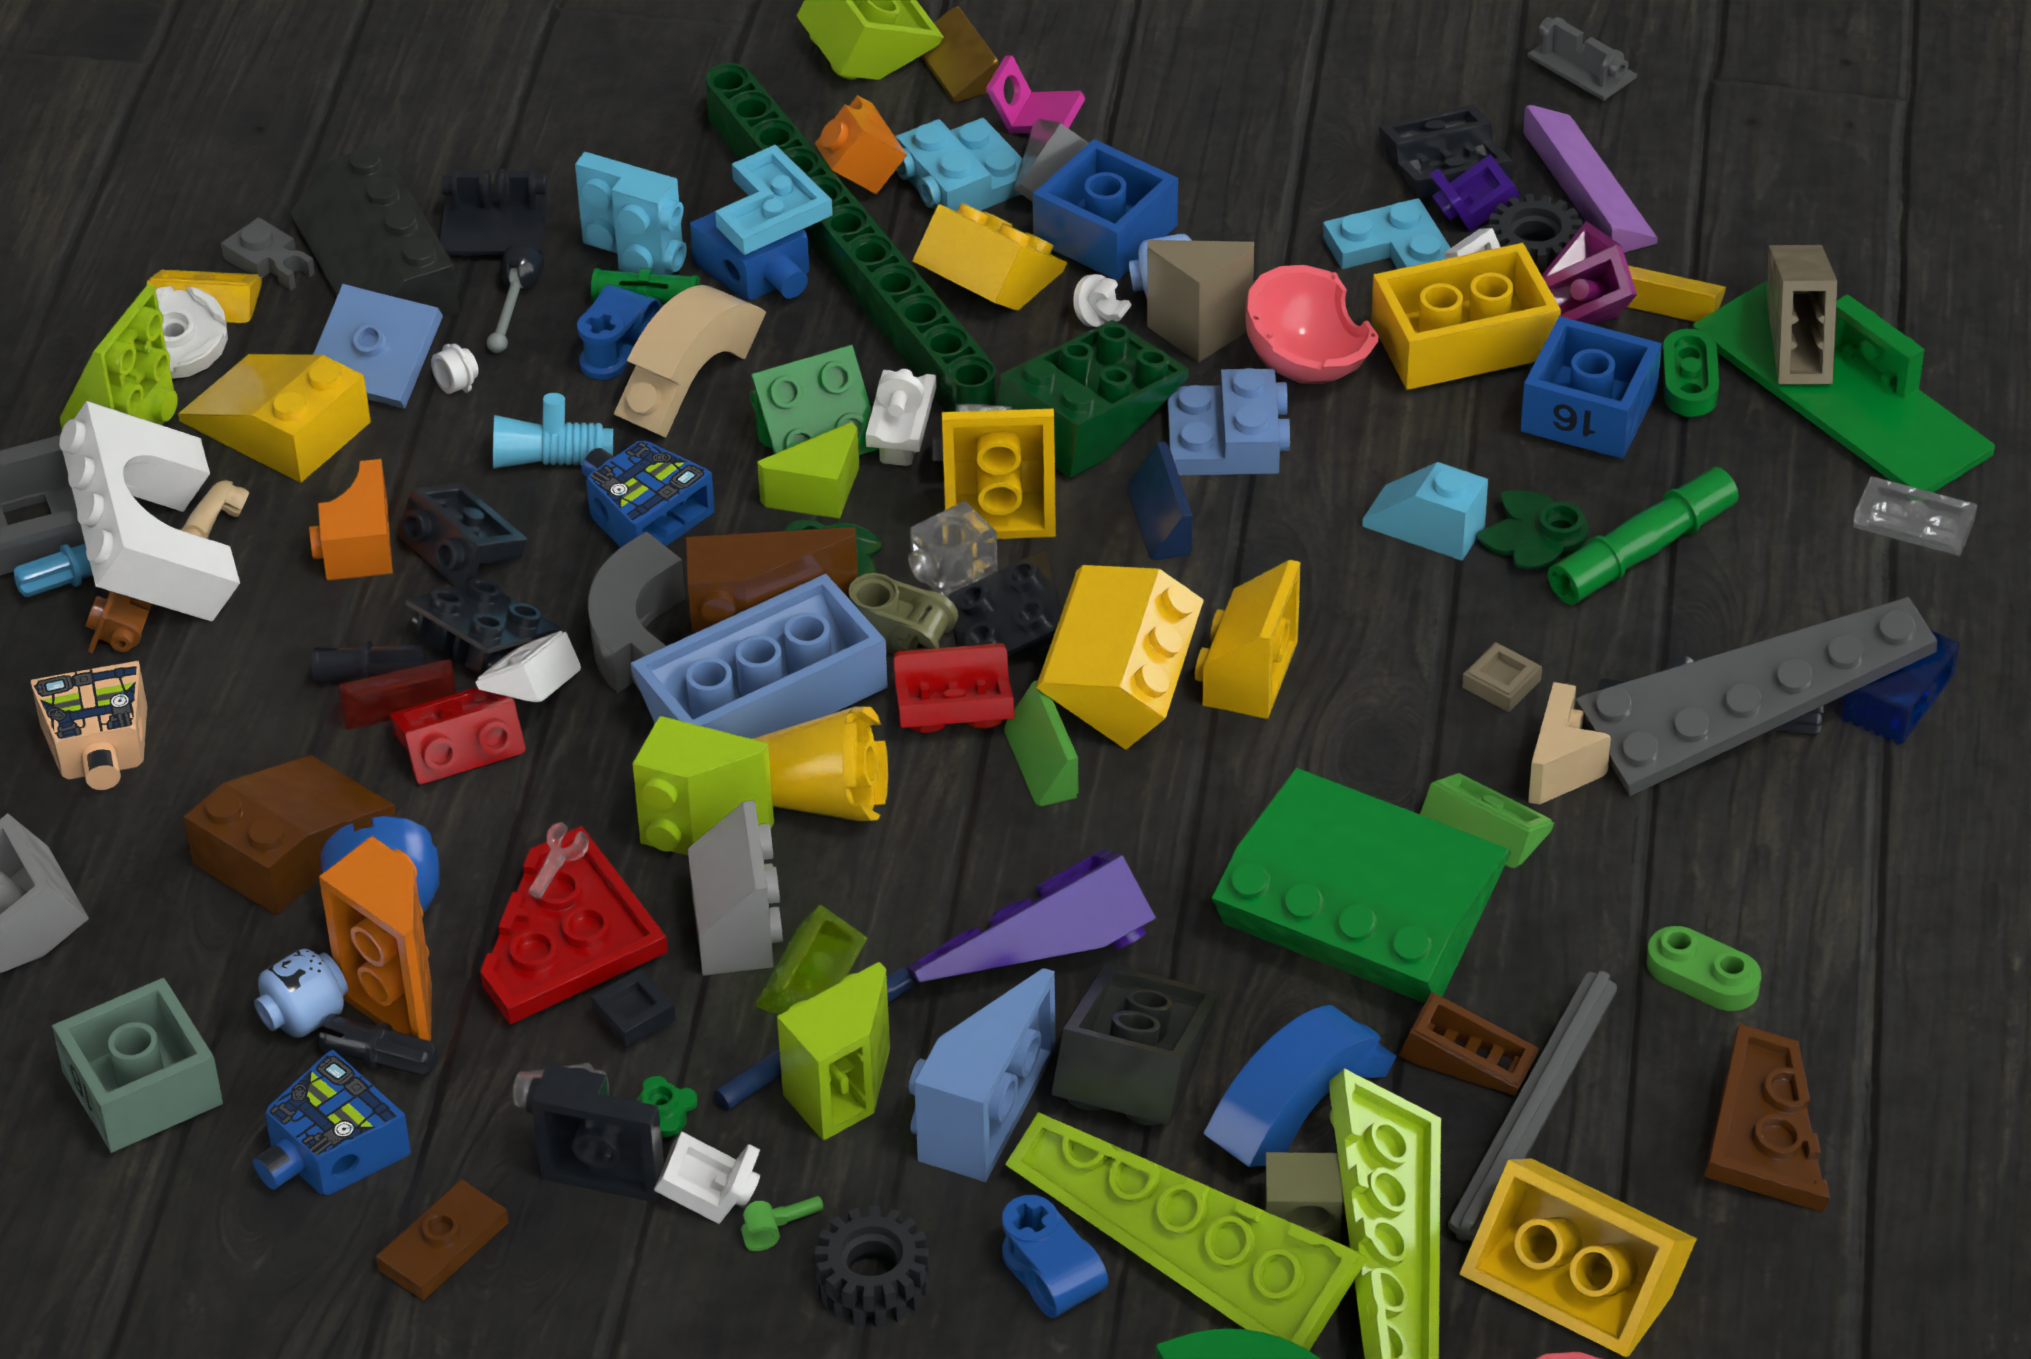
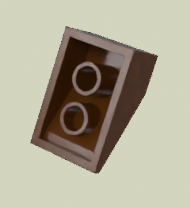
[686,527,858,634]
[183,755,396,916]

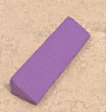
[1523,105,1658,253]

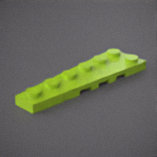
[1329,1068,1441,1359]
[1005,1112,1368,1351]

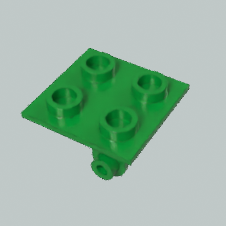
[750,345,879,455]

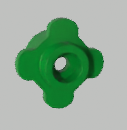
[637,1076,698,1138]

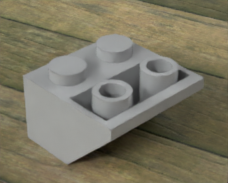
[688,801,783,976]

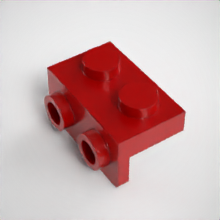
[893,643,1015,733]

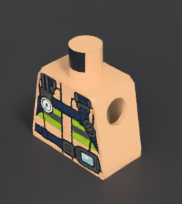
[31,660,147,790]

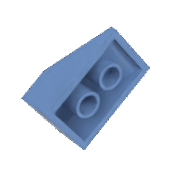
[909,968,1056,1182]

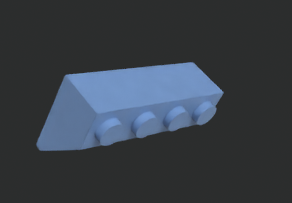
[631,574,888,739]

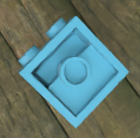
[895,118,1023,211]
[575,152,687,275]

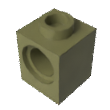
[1265,1152,1346,1241]

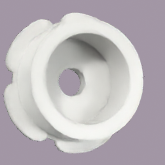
[431,344,478,394]

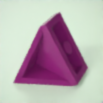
[1542,221,1637,324]

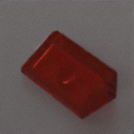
[338,659,456,730]

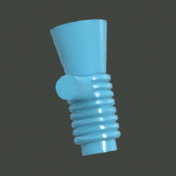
[493,393,613,469]

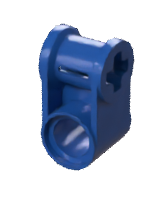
[577,285,661,380]
[1002,1195,1109,1318]

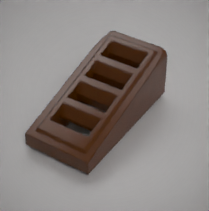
[1398,992,1540,1096]

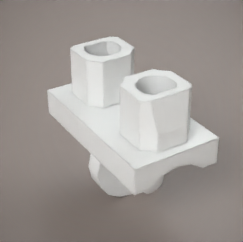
[866,369,936,466]

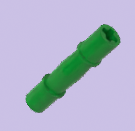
[1548,467,1739,605]

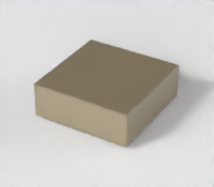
[1462,642,1542,712]

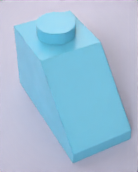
[1362,462,1488,561]

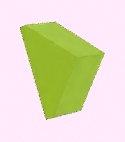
[757,422,859,519]

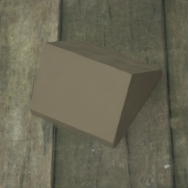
[1147,240,1254,363]

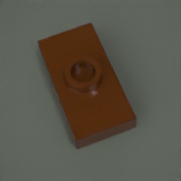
[376,1179,509,1301]

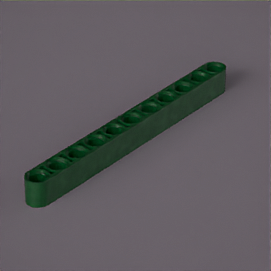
[705,63,996,412]

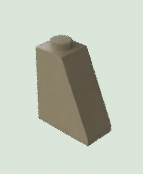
[1767,245,1837,384]

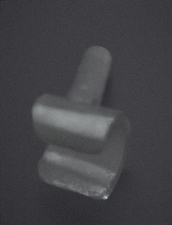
[528,822,589,898]

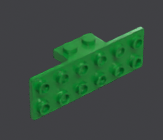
[1693,281,1995,500]

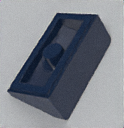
[1128,442,1192,560]

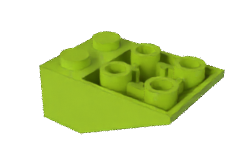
[60,284,178,430]

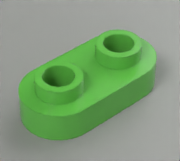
[1647,926,1761,1011]

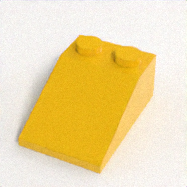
[178,354,371,483]
[942,409,1056,541]

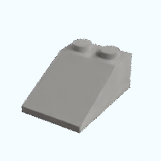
[0,813,89,973]

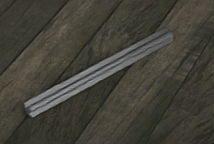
[1448,970,1617,1243]

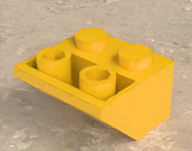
[912,203,1067,311]

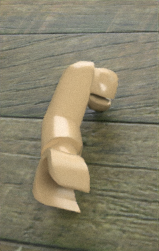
[180,480,249,539]

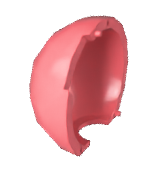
[1245,265,1378,384]

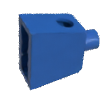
[690,212,809,300]

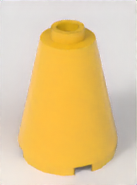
[752,706,888,822]

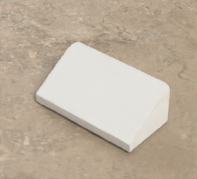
[476,631,581,702]

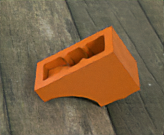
[815,95,907,194]
[309,459,393,580]

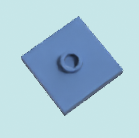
[313,284,443,409]

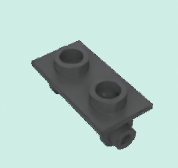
[1527,17,1637,101]

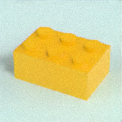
[1371,243,1561,390]

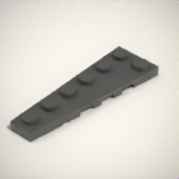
[1576,597,1937,797]

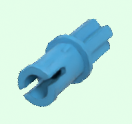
[14,543,93,597]

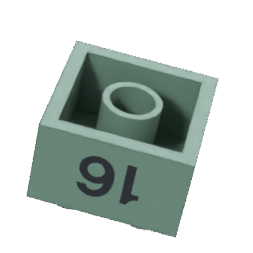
[52,978,223,1153]

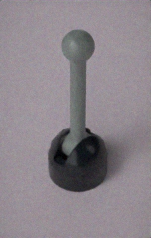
[487,245,544,353]

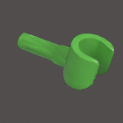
[741,1196,823,1251]

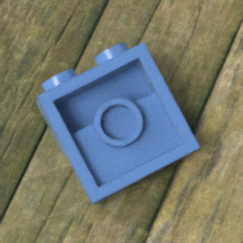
[1167,368,1290,475]

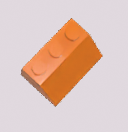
[319,836,432,1041]

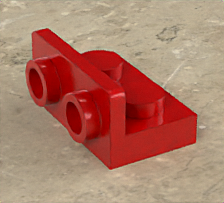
[389,687,525,784]

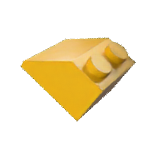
[1195,560,1300,719]

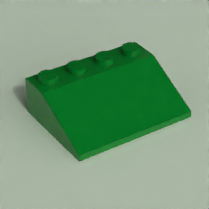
[1212,768,1511,1003]

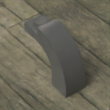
[588,531,685,693]

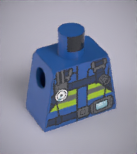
[582,441,715,548]
[253,1049,411,1195]

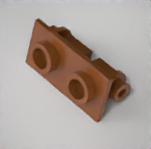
[85,587,152,653]

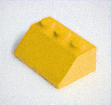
[1036,565,1204,750]
[1459,1158,1697,1357]

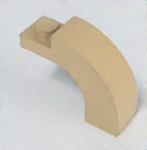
[614,285,766,438]

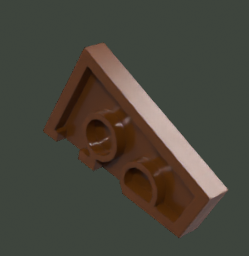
[1704,1024,1830,1213]

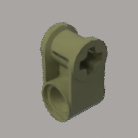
[848,573,959,655]

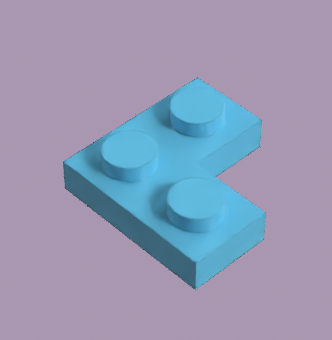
[715,145,832,255]
[1323,198,1450,269]

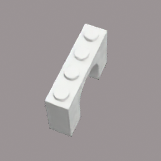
[60,401,240,621]

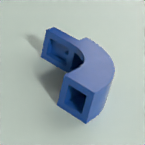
[1203,1005,1397,1167]

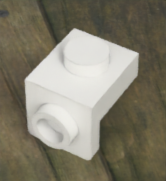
[654,1132,760,1224]

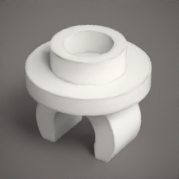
[1073,274,1131,327]

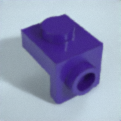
[1430,154,1521,232]

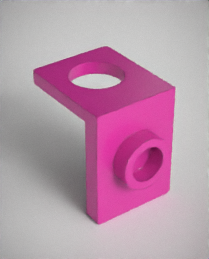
[986,56,1085,134]

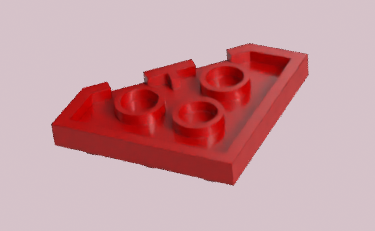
[480,826,668,1025]

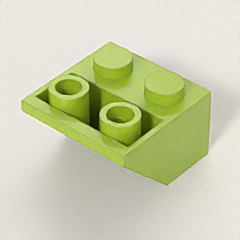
[777,962,890,1141]

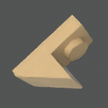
[1528,682,1611,804]

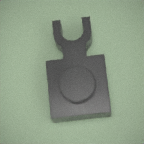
[221,217,315,291]

